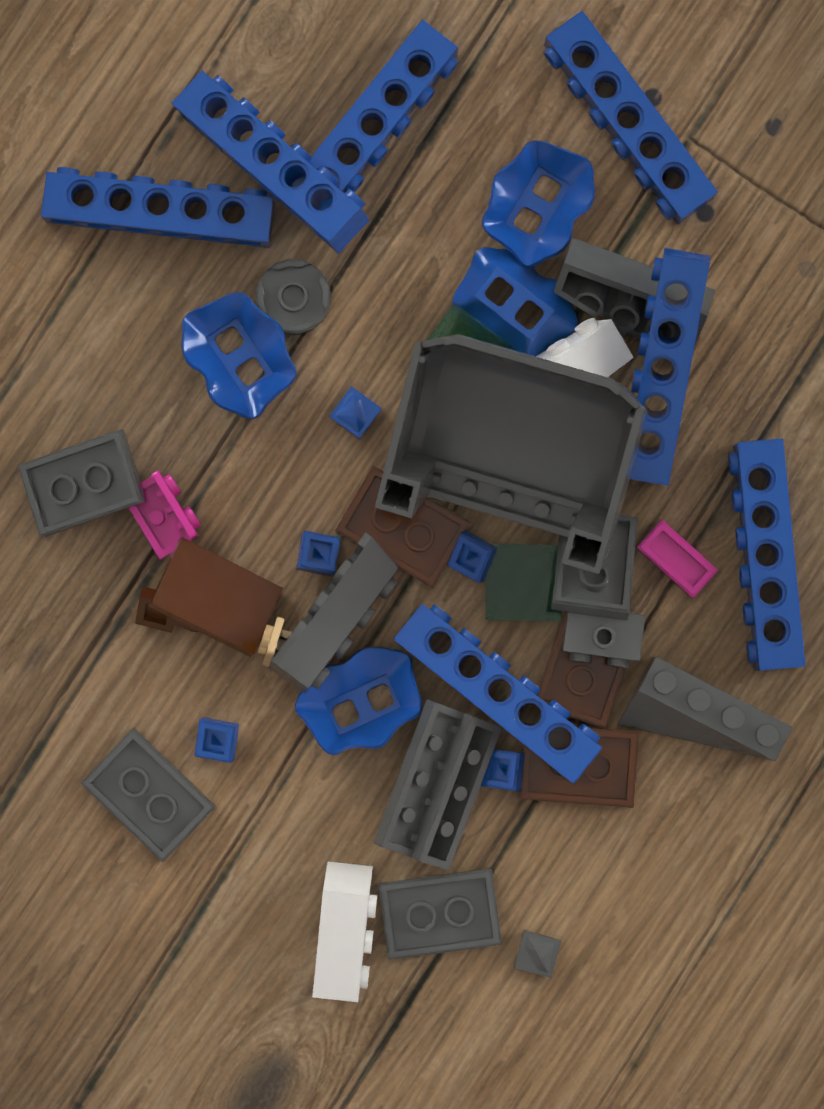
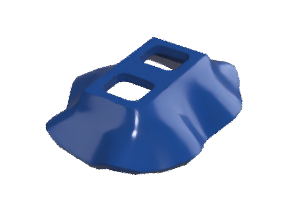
[482,140,595,267]
[452,248,578,357]
[181,292,297,419]
[295,647,422,755]

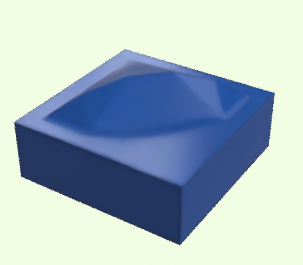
[329,386,382,440]
[447,530,497,583]
[296,531,341,577]
[195,717,239,763]
[481,749,525,791]

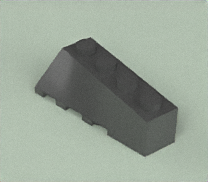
[553,238,715,347]
[269,533,399,694]
[618,657,793,761]

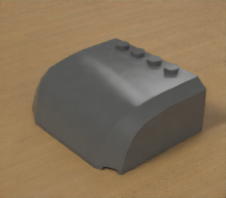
[375,334,647,574]

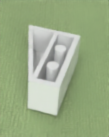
[536,318,634,377]
[312,861,377,1002]

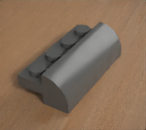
[373,699,502,871]

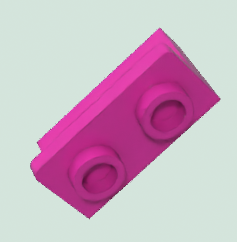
[129,470,201,560]

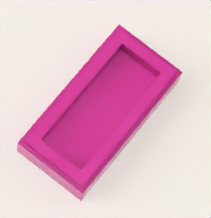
[636,520,718,598]

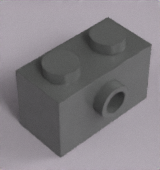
[561,612,645,668]

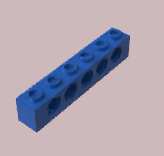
[543,10,718,225]
[292,19,459,211]
[171,70,370,254]
[41,167,275,248]
[630,248,710,486]
[728,438,806,671]
[394,604,602,784]

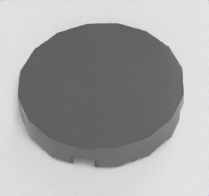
[256,259,331,335]

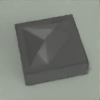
[514,930,561,978]

